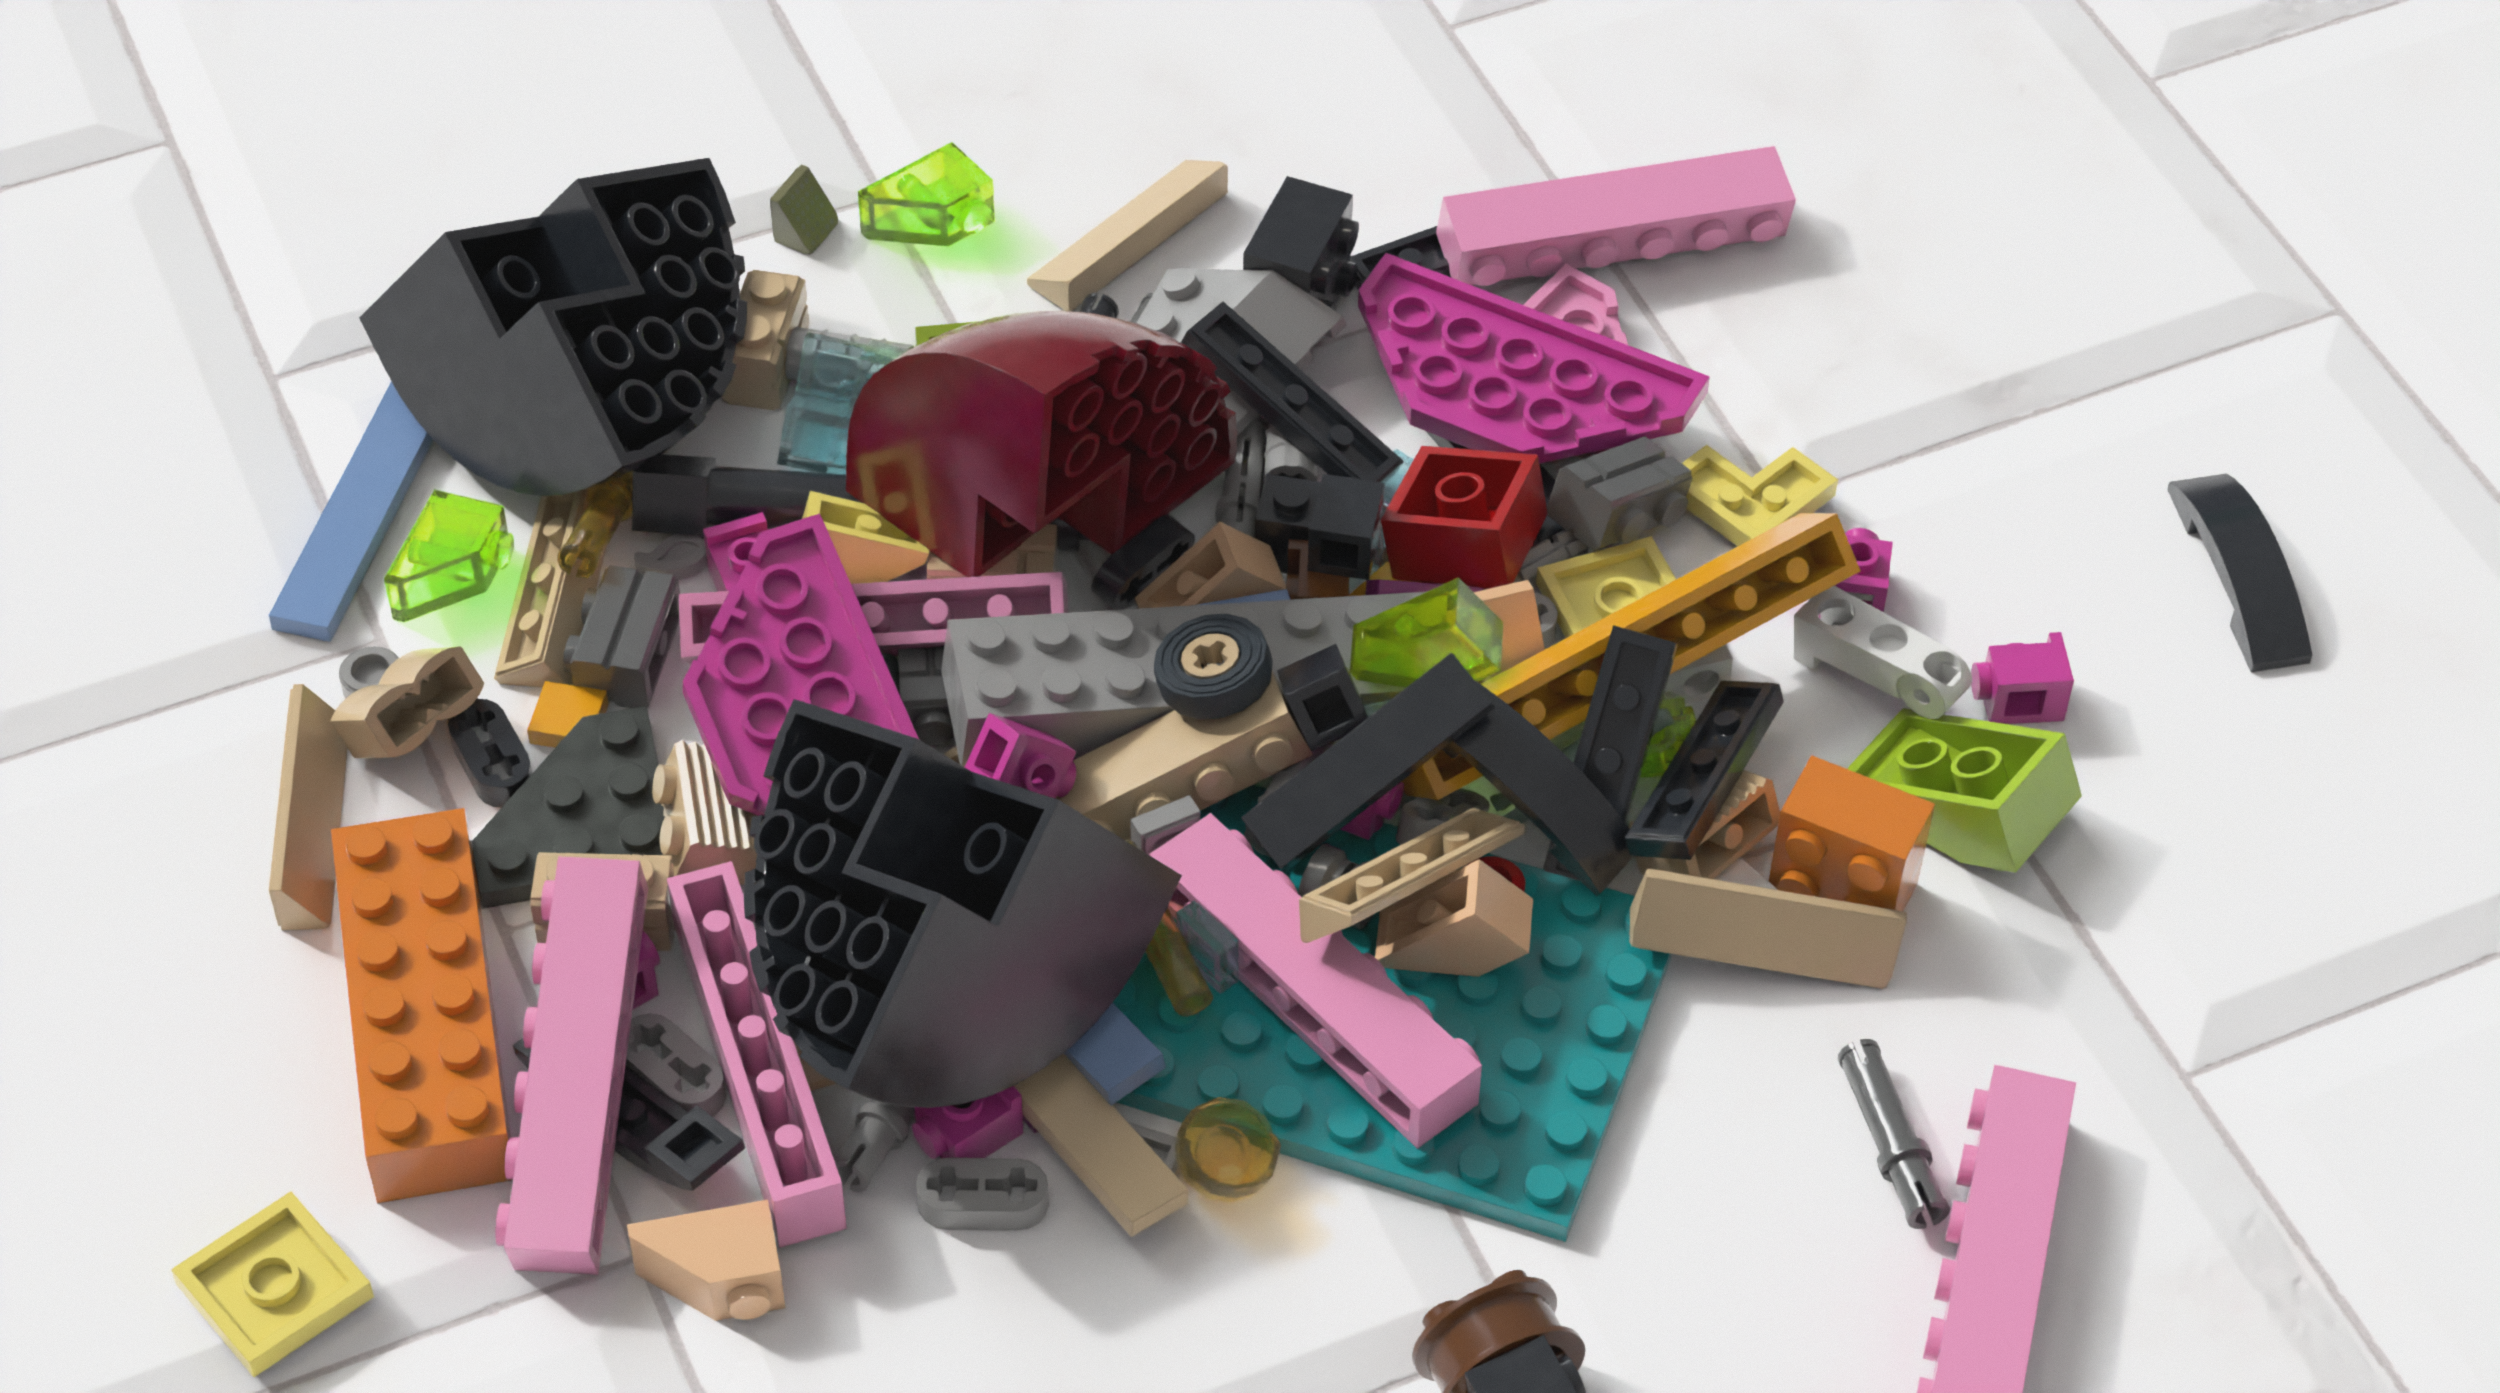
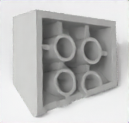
[1137,268,1347,435]

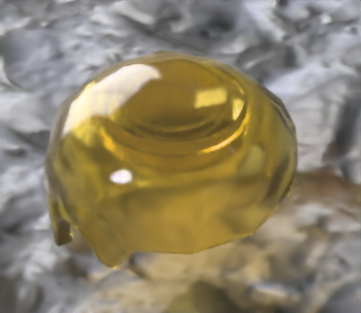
[1175,1097,1281,1203]

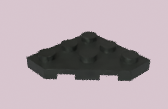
[471,706,669,909]

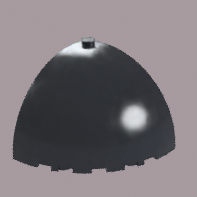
[359,157,747,496]
[744,699,1182,1108]

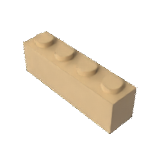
[1055,670,1313,844]

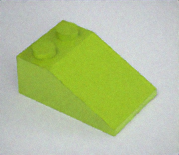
[1847,708,2082,873]

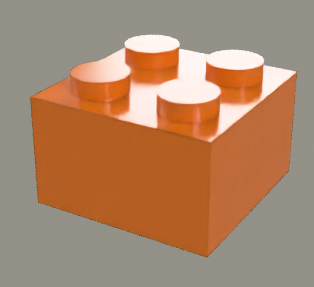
[1768,755,1935,912]

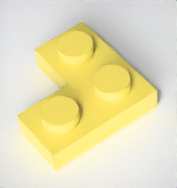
[1682,444,1838,546]

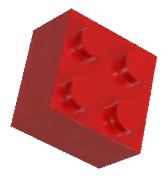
[1381,446,1548,589]

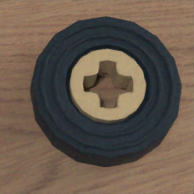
[1154,613,1273,720]

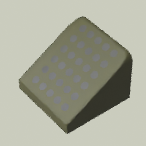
[770,164,839,255]

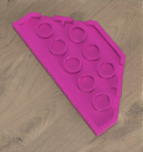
[1358,253,1710,464]
[683,513,919,816]

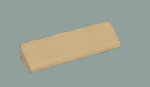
[1027,160,1228,312]
[494,484,617,687]
[268,684,348,930]
[1299,808,1525,943]
[1629,869,1907,989]

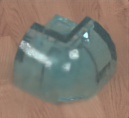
[777,332,907,474]

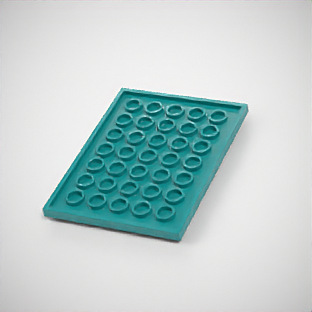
[1113,784,1673,1242]

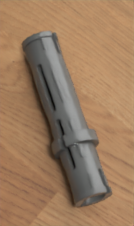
[1837,1039,1950,1229]

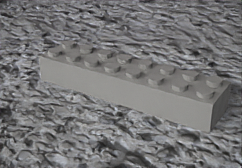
[941,591,1475,767]

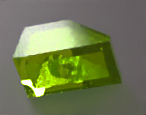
[857,142,995,247]
[384,489,514,623]
[1349,578,1503,688]

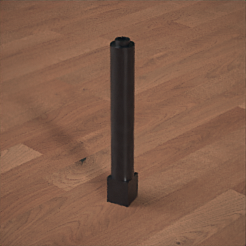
[632,454,1090,552]

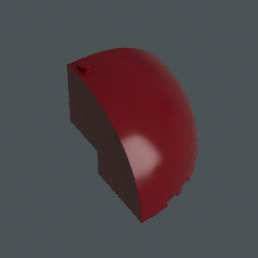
[846,311,1238,577]

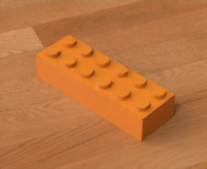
[331,808,513,1204]

